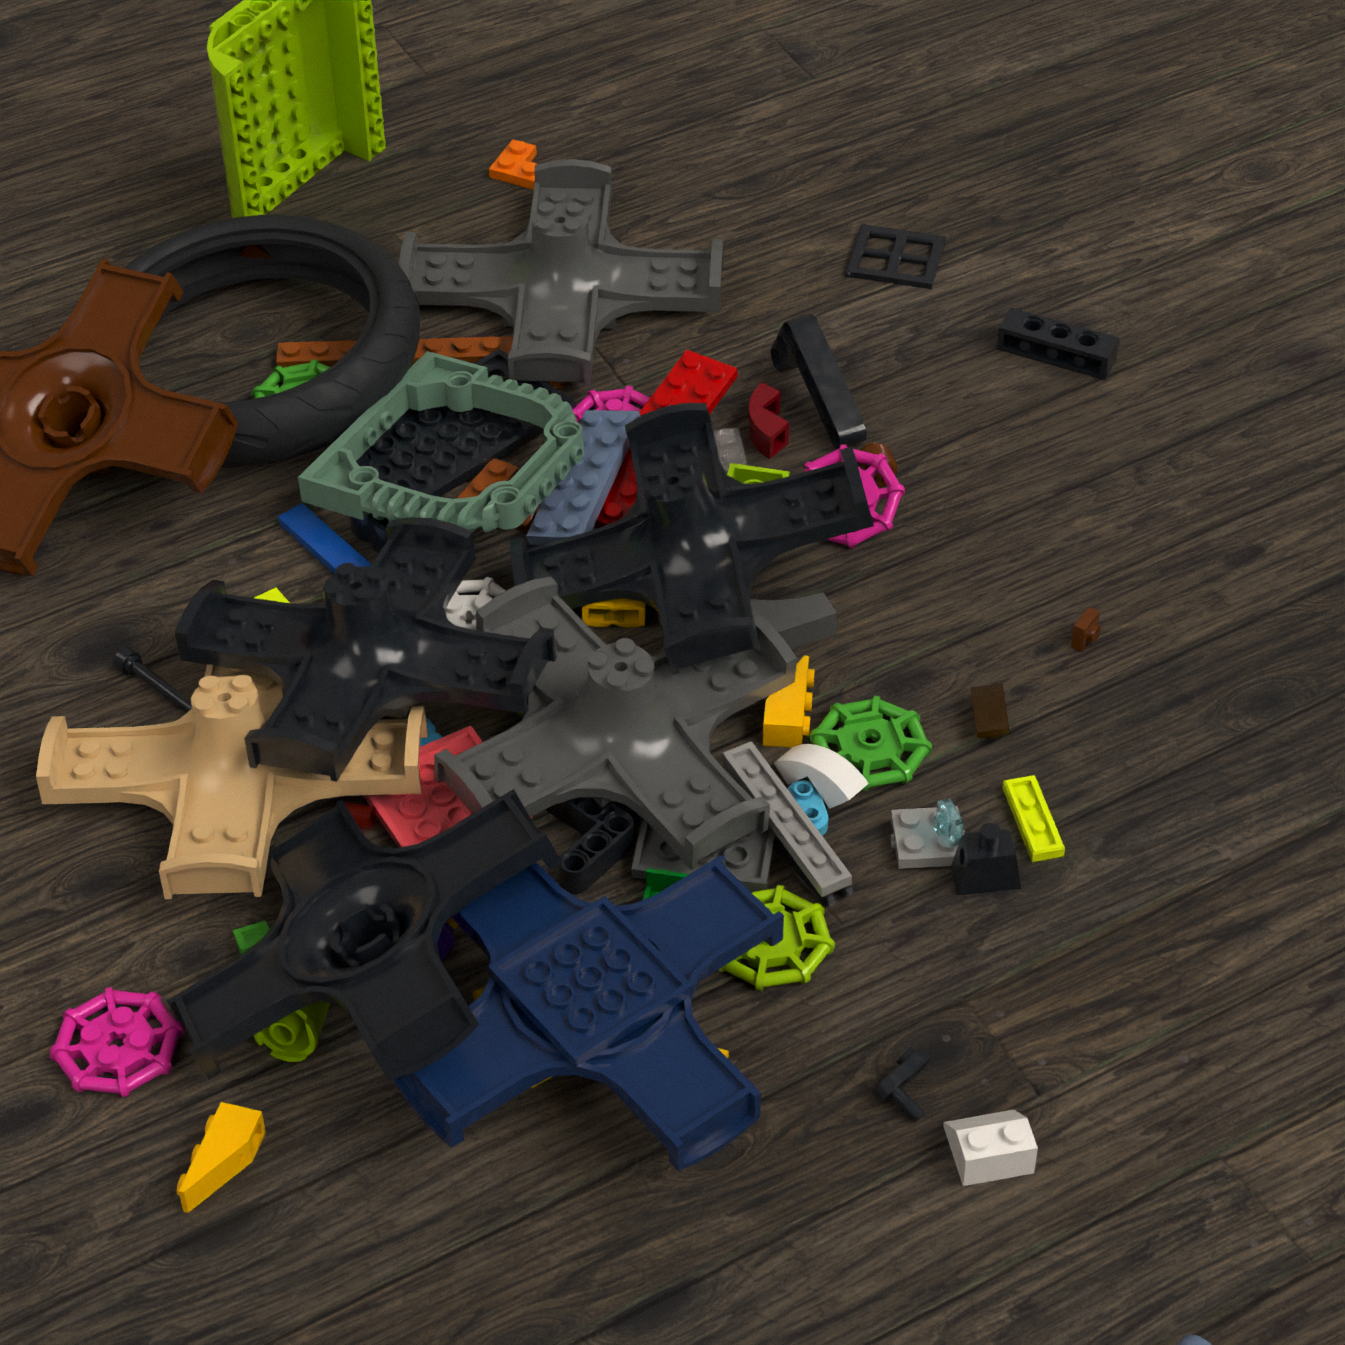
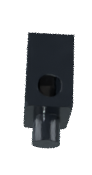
[951,823,1021,895]

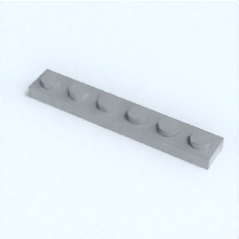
[723,741,852,897]

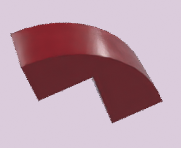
[749,382,789,459]

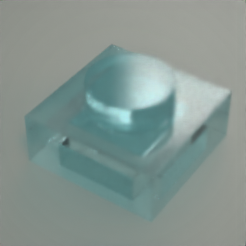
[933,798,964,847]

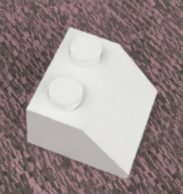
[943,1110,1038,1186]

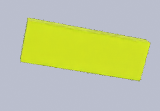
[1002,775,1065,862]

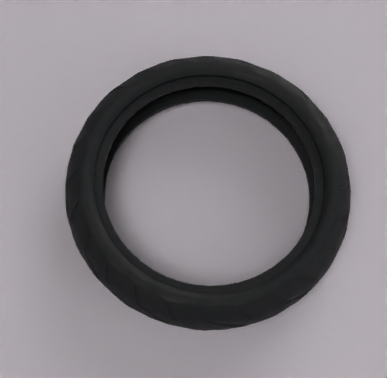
[124,214,420,468]

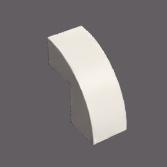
[774,744,869,809]

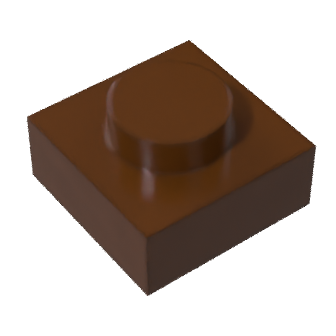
[1071,607,1101,652]

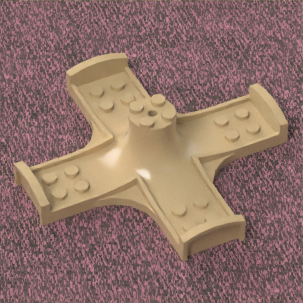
[36,665,428,899]

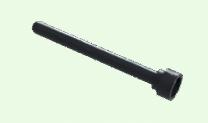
[113,646,192,713]

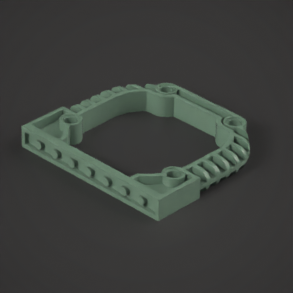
[298,351,584,533]

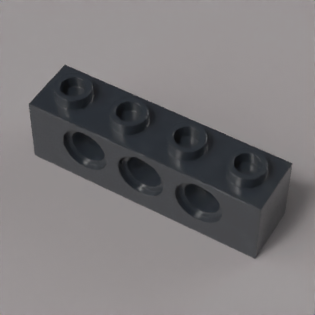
[997,308,1119,380]

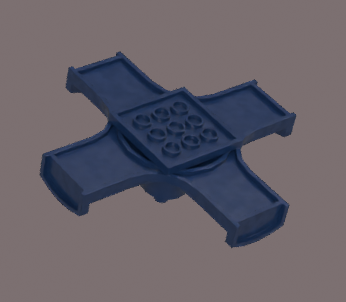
[392,855,784,1171]

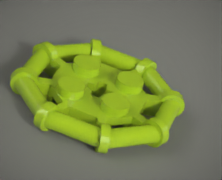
[718,885,835,991]

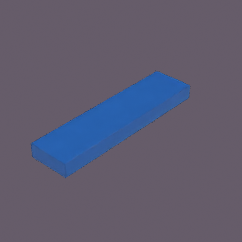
[278,503,372,574]

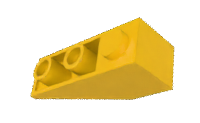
[763,655,815,748]
[177,1102,266,1213]

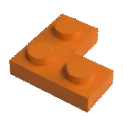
[489,140,537,190]

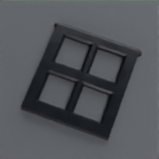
[845,224,946,289]

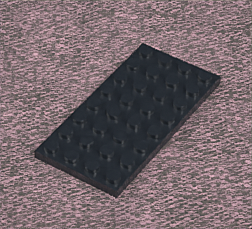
[356,349,576,497]

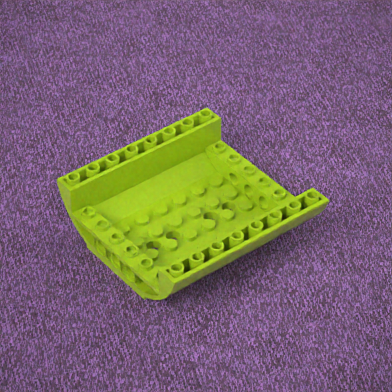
[207,0,386,218]

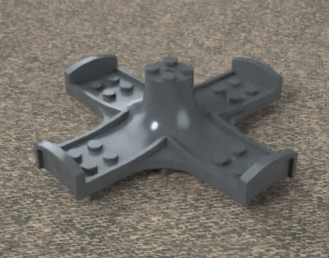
[399,159,723,386]
[434,576,797,870]

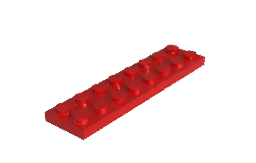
[594,350,738,528]

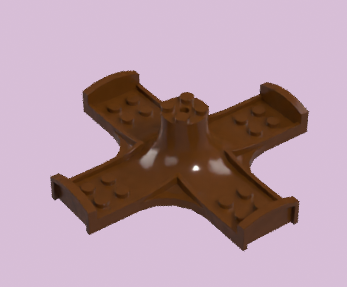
[0,258,238,576]

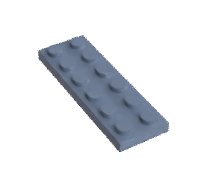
[526,410,641,545]

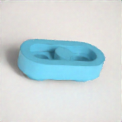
[788,780,828,836]

